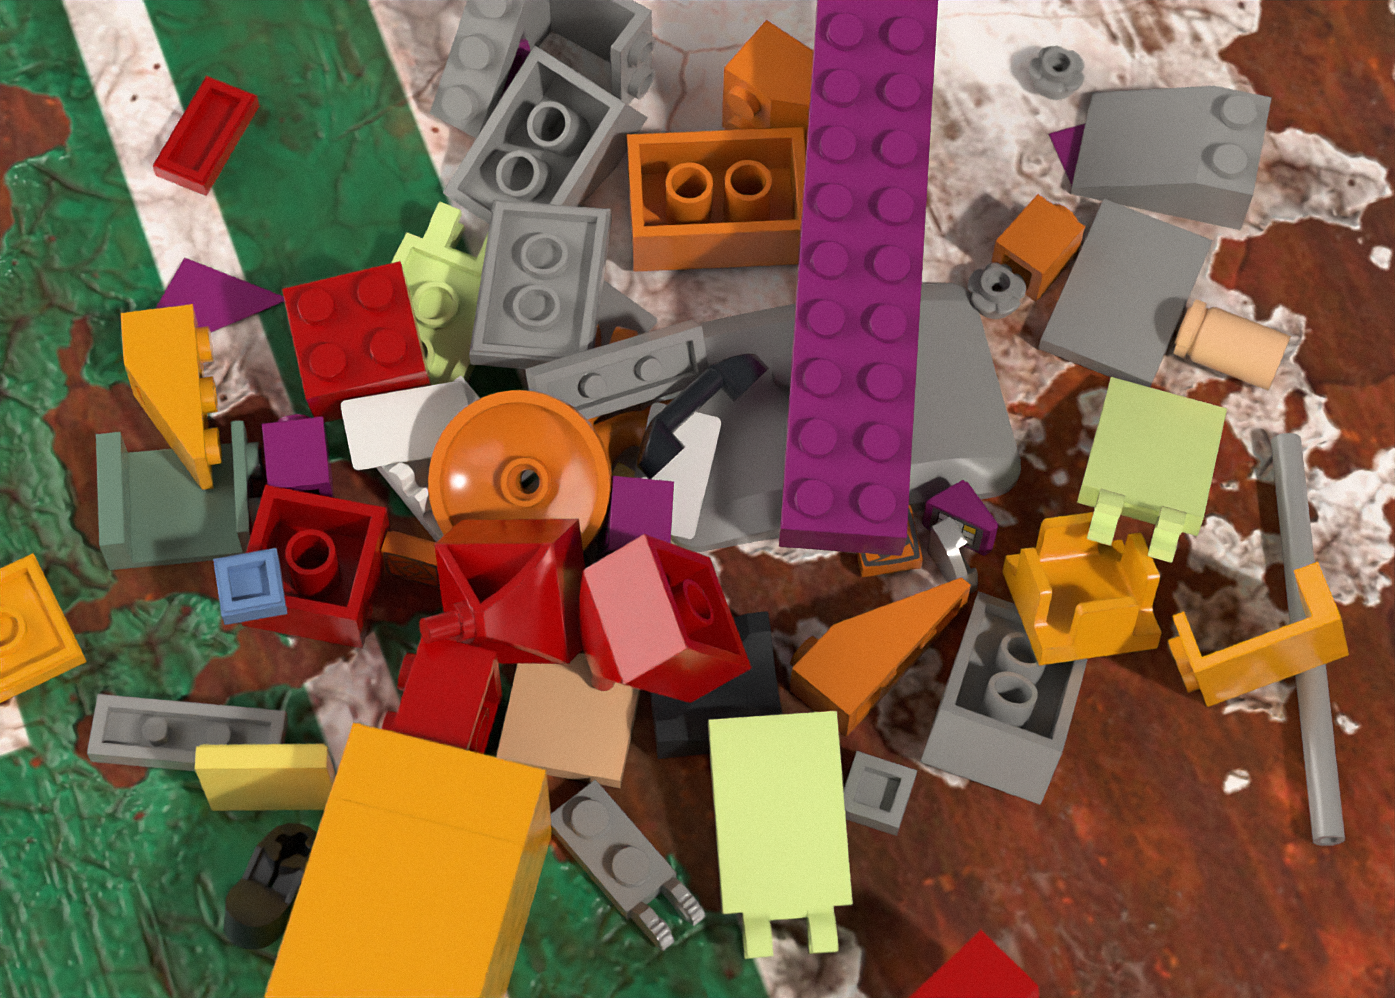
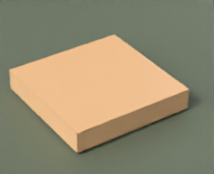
[496,653,641,788]

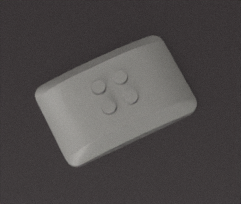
[639,283,1021,552]

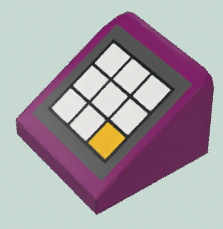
[922,480,998,556]

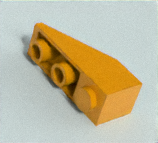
[121,304,222,490]

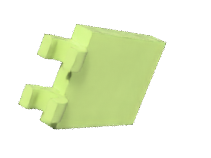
[391,202,488,385]
[1077,377,1227,563]
[708,711,852,959]

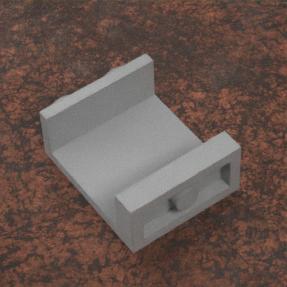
[521,0,656,105]

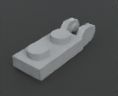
[550,780,706,951]

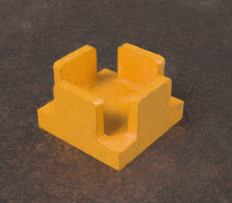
[1002,512,1162,666]

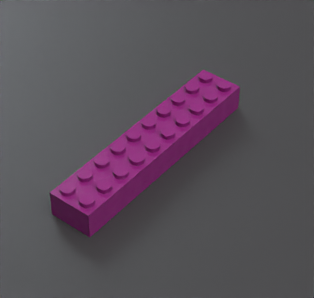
[778,0,938,556]

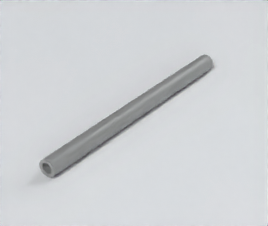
[1271,433,1345,846]

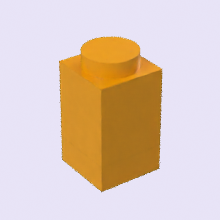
[264,722,552,998]

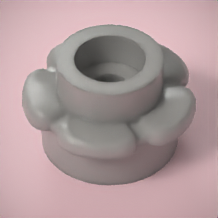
[1029,46,1085,100]
[968,263,1026,319]

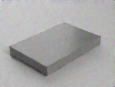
[1038,199,1213,387]
[469,200,612,369]

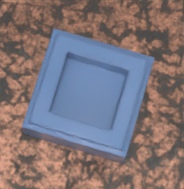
[213,548,288,625]

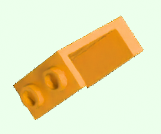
[1168,562,1349,707]

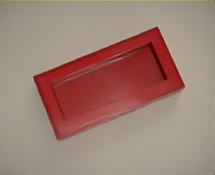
[152,76,259,196]

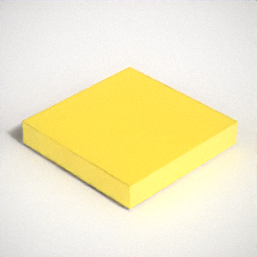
[195,744,336,811]

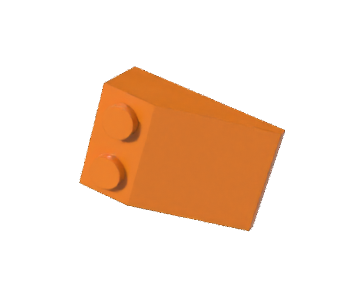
[722,20,813,154]

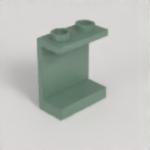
[96,421,263,570]

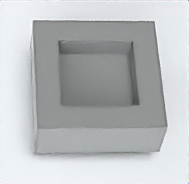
[843,751,917,836]

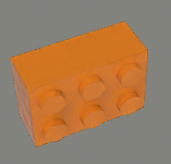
[627,127,806,272]

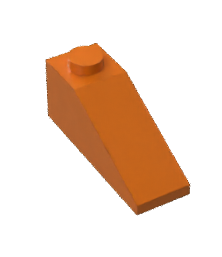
[790,577,971,737]

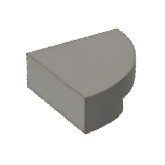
[927,517,978,594]

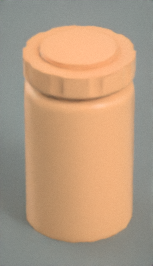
[1173,299,1291,391]

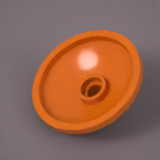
[428,390,612,552]

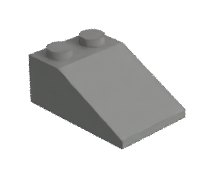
[443,45,648,225]
[1070,86,1271,230]
[920,591,1088,805]

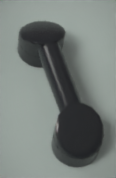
[636,353,769,479]

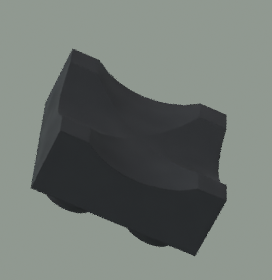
[650,611,783,759]

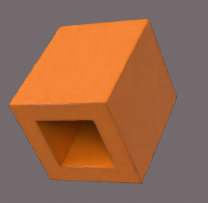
[991,194,1085,302]

